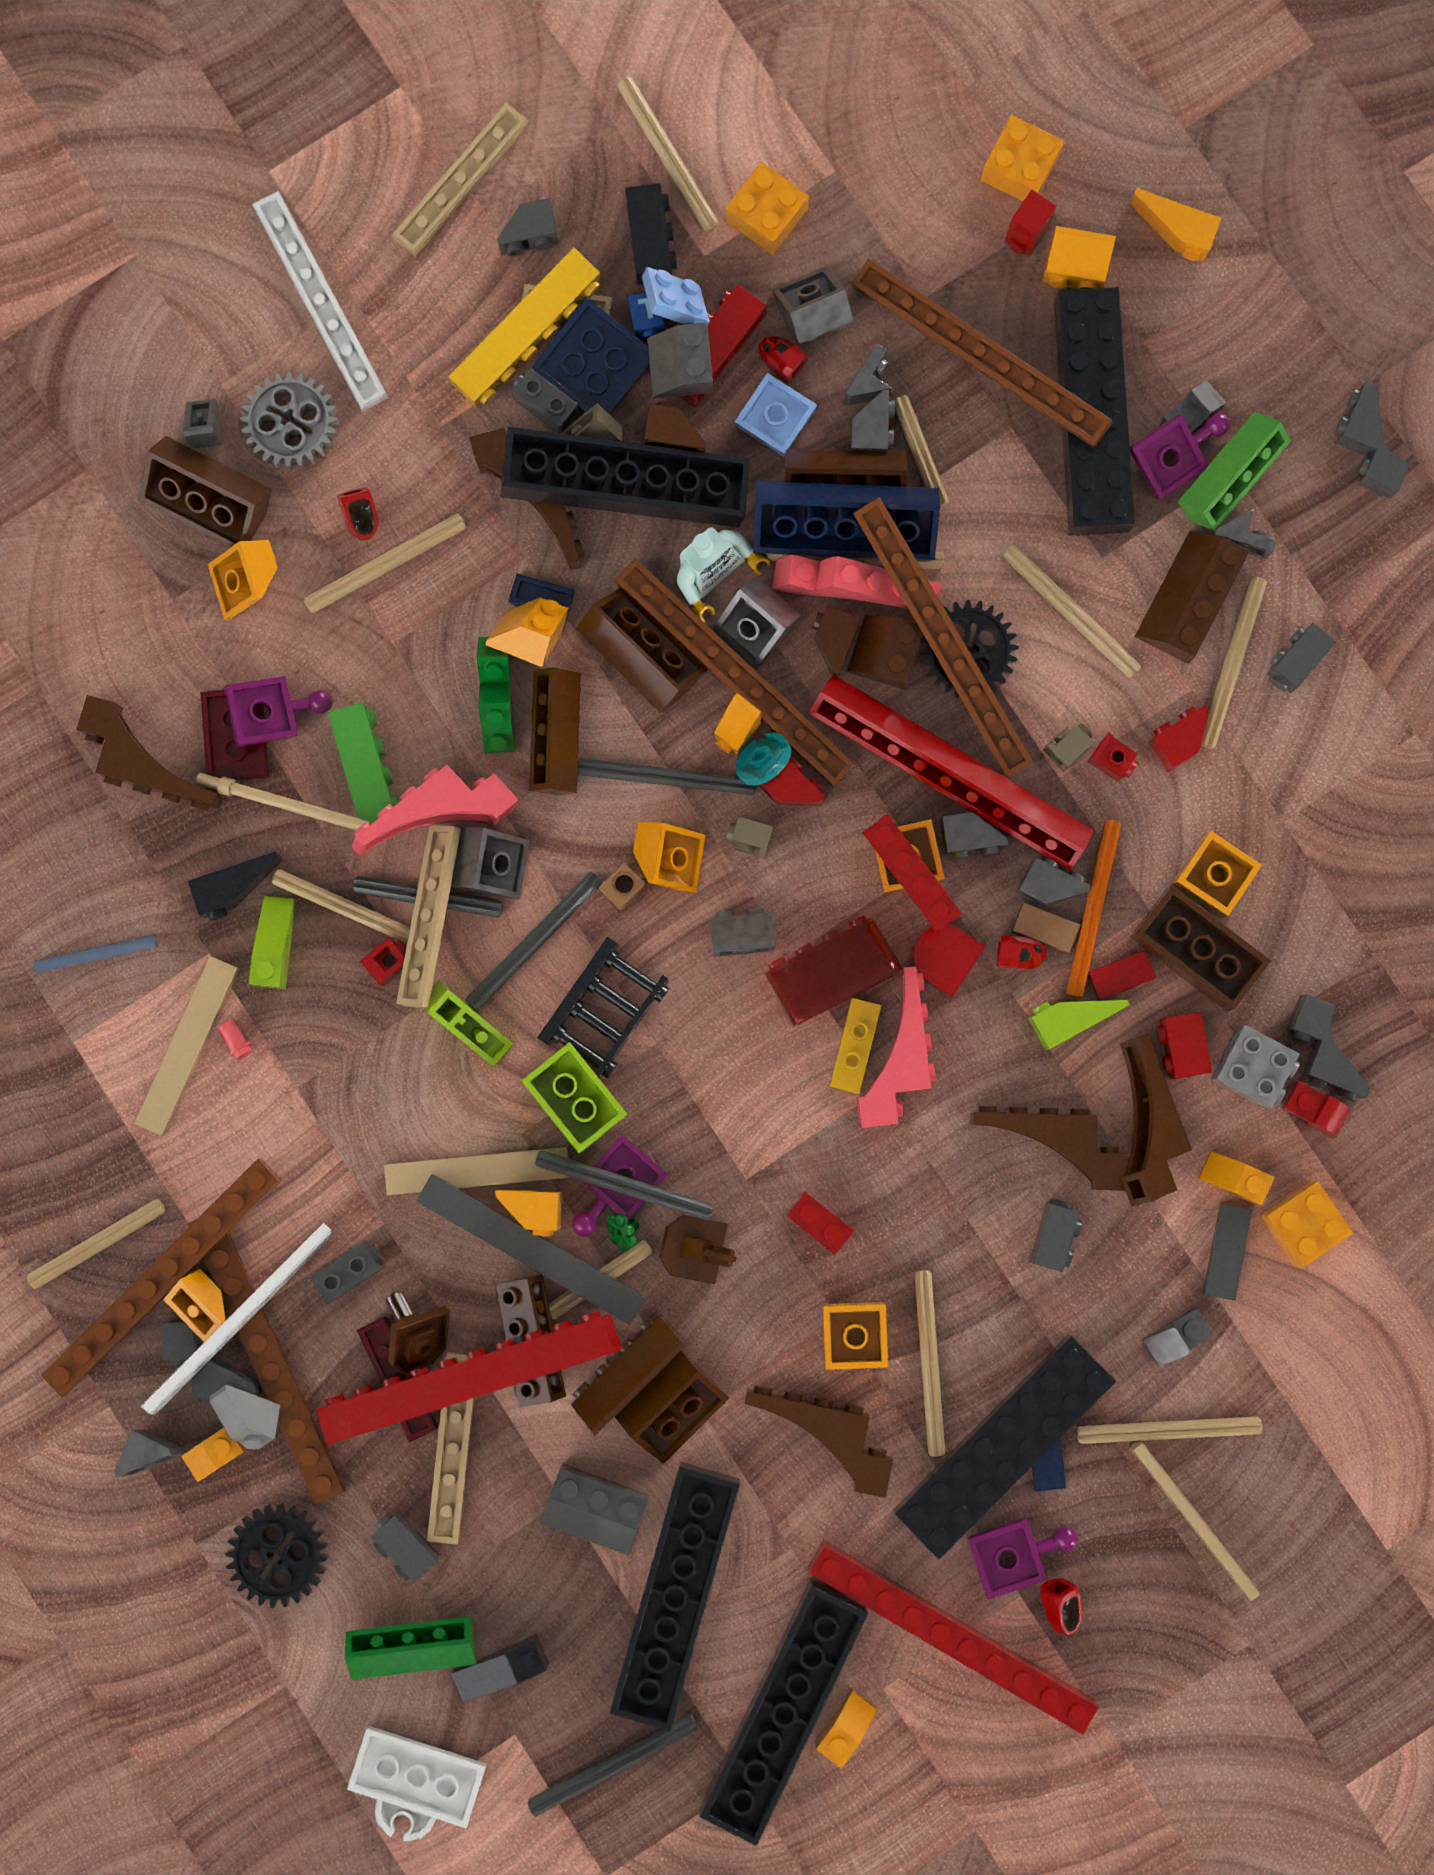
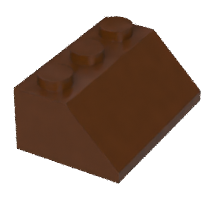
[615,1351,729,1464]

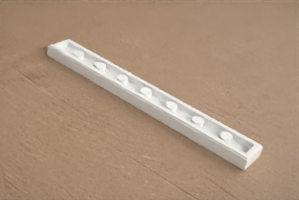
[252,191,388,412]
[142,1223,333,1415]

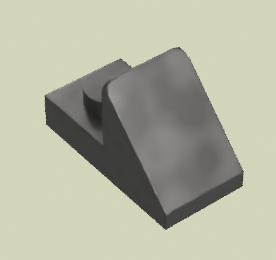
[844,344,892,405]
[1162,381,1227,433]
[1212,509,1277,559]
[1143,1308,1213,1366]

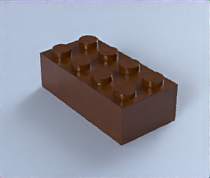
[1130,886,1271,1011]

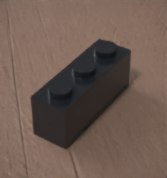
[625,183,677,285]

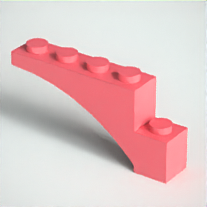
[772,555,941,609]
[352,765,518,856]
[857,966,936,1128]

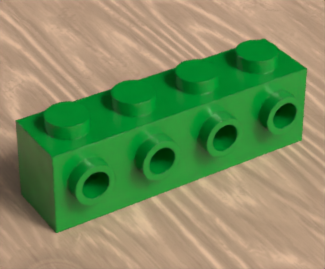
[345,1616,476,1680]

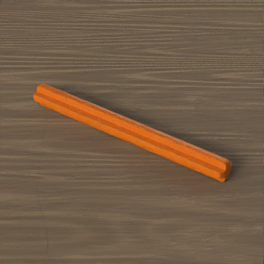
[1066,820,1121,998]

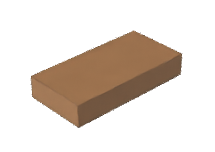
[1012,903,1080,954]

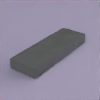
[1203,1203,1252,1301]

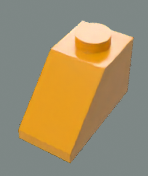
[1198,1151,1275,1205]
[163,1269,226,1342]
[181,1428,248,1482]
[815,1689,877,1769]

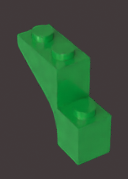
[477,637,515,754]

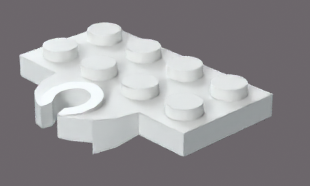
[347,1725,487,1841]

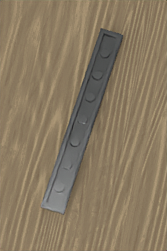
[416,1174,646,1325]

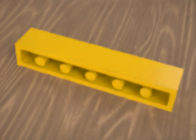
[448,247,601,408]

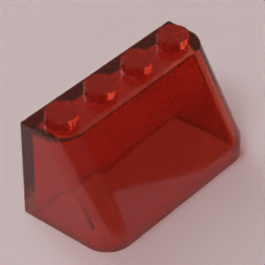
[764,915,903,1028]

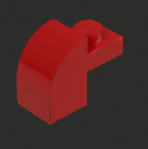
[1282,1081,1351,1138]

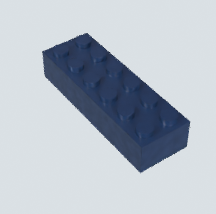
[754,481,940,560]

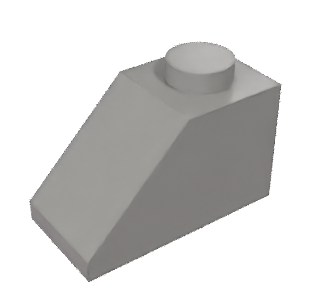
[209,1385,280,1449]

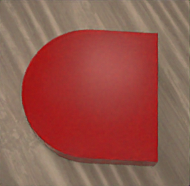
[913,925,986,998]

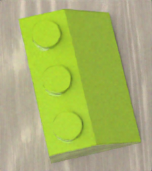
[521,1042,628,1155]

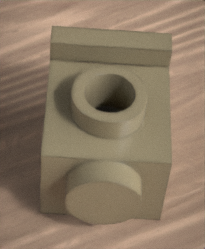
[1043,723,1094,772]
[725,816,773,859]

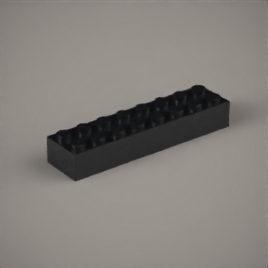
[1054,287,1135,536]
[500,427,750,528]
[893,1335,1117,1560]
[610,1461,740,1732]
[700,1578,868,1846]

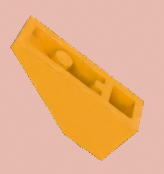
[1130,188,1221,262]
[714,693,761,756]

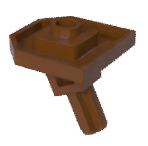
[659,1215,737,1284]
[386,1291,450,1374]

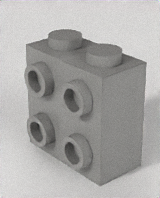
[1211,1025,1300,1109]

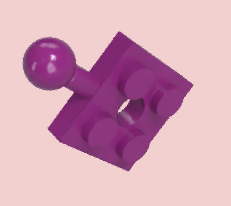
[1129,412,1230,500]
[224,676,332,747]
[572,1134,668,1236]
[967,1518,1078,1600]

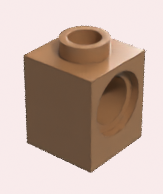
[598,862,647,912]

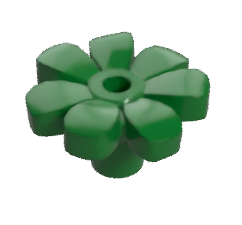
[607,1213,639,1251]

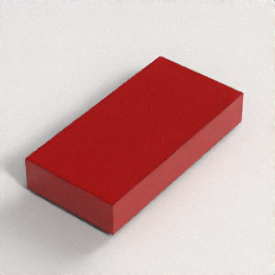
[1088,950,1156,1001]

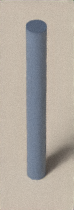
[34,935,157,973]

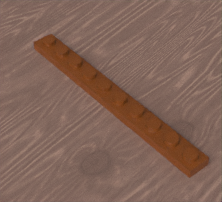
[851,259,1113,448]
[853,497,1033,778]
[615,558,855,788]
[41,1158,282,1398]
[188,1219,345,1506]

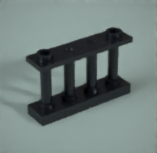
[537,937,670,1079]

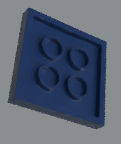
[531,297,650,415]

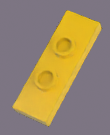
[829,998,882,1094]

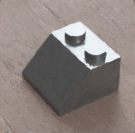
[772,267,854,344]
[648,323,713,399]
[712,576,802,669]
[451,827,530,899]
[710,908,775,957]

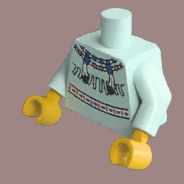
[676,527,770,623]

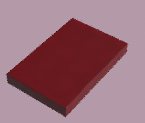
[200,690,269,780]

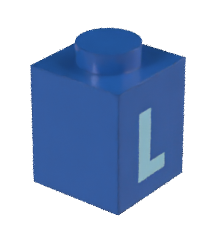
[628,292,664,342]

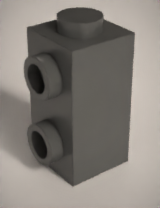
[512,368,580,434]
[1268,623,1336,693]
[1029,1199,1082,1272]
[311,1242,383,1304]
[372,1510,440,1583]

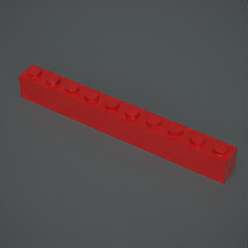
[809,674,1094,871]
[316,1311,622,1445]
[808,1539,1099,1735]

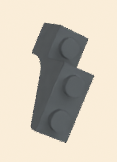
[1336,381,1410,498]
[1287,994,1370,1102]
[161,1320,261,1403]

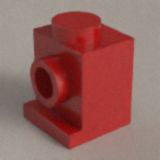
[1088,732,1139,782]
[360,938,406,986]

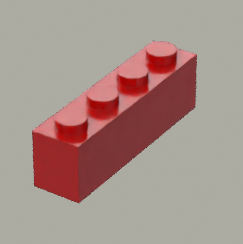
[679,284,767,408]
[862,814,962,932]

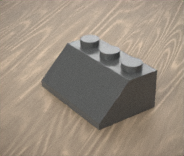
[541,1464,650,1555]

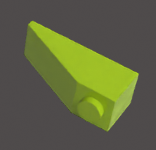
[249,896,296,989]
[423,980,513,1067]
[1028,1000,1130,1050]

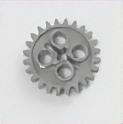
[240,371,339,470]

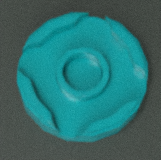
[735,733,792,786]

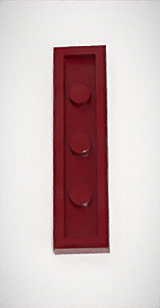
[357,1316,438,1443]

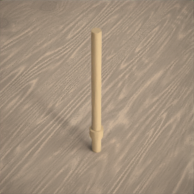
[196,773,371,830]

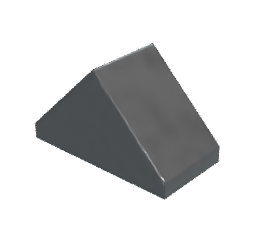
[182,399,223,449]
[114,1430,185,1477]

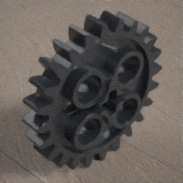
[919,600,1019,698]
[225,1503,329,1608]

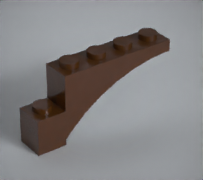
[469,428,584,570]
[77,695,222,811]
[1120,1034,1192,1207]
[970,1106,1128,1191]
[745,1385,893,1498]

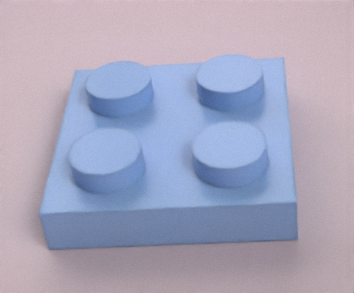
[642,267,710,325]
[734,373,817,457]

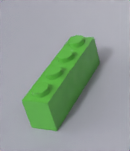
[1178,412,1291,531]
[328,702,400,824]

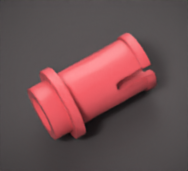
[217,1019,252,1060]

